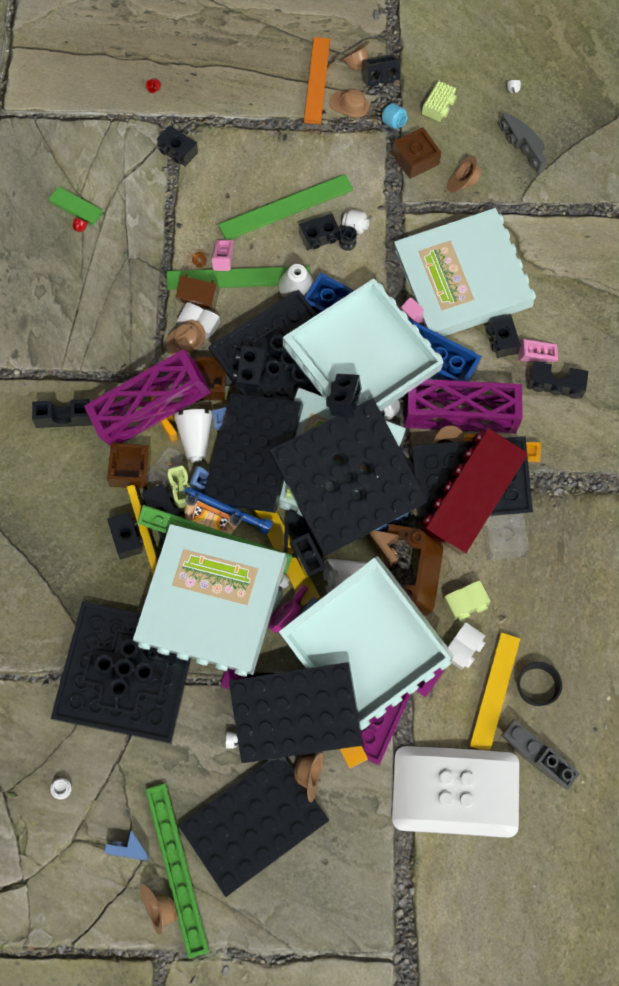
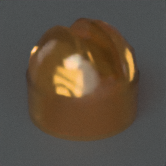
[192,252,207,268]

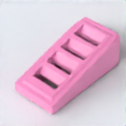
[212,240,234,271]
[401,298,424,325]
[518,339,558,362]

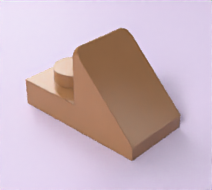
[368,531,399,568]

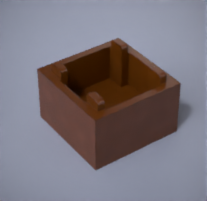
[392,127,442,179]
[176,274,220,311]
[188,357,227,401]
[107,443,151,489]

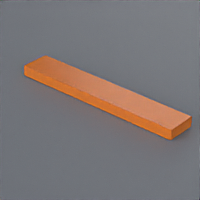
[304,37,330,125]

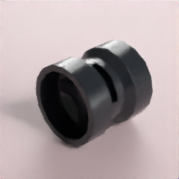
[339,226,357,251]

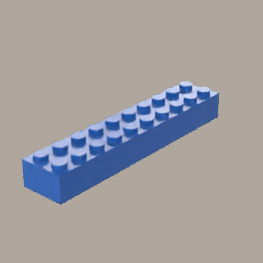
[304,273,482,388]

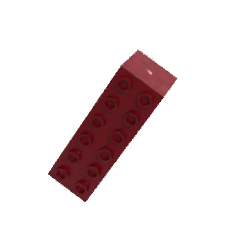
[420,428,528,554]

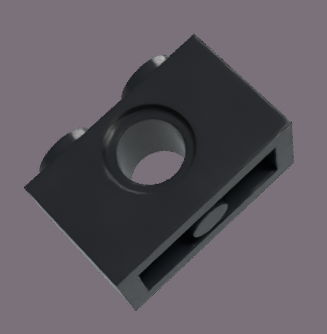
[157,125,198,167]
[486,314,521,358]
[107,512,144,560]
[289,533,326,579]

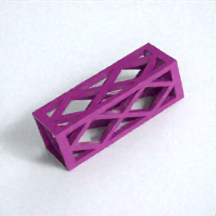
[84,349,211,446]
[405,379,523,434]

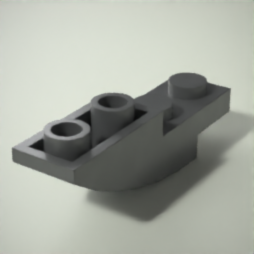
[499,112,547,173]
[500,720,580,790]

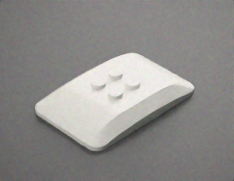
[392,746,519,838]

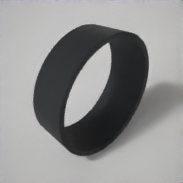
[518,662,562,706]

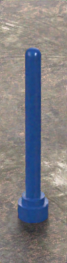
[184,487,273,535]

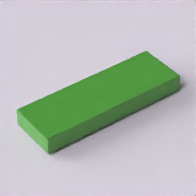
[49,187,103,226]

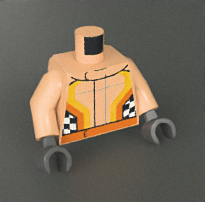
[185,492,244,534]

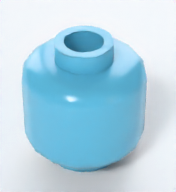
[382,103,408,129]

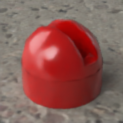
[146,78,161,93]
[72,218,88,232]

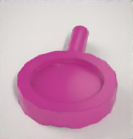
[268,584,308,633]

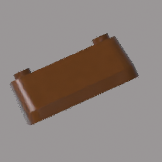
[387,524,443,616]

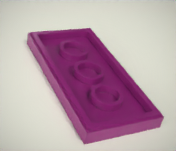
[362,692,411,766]

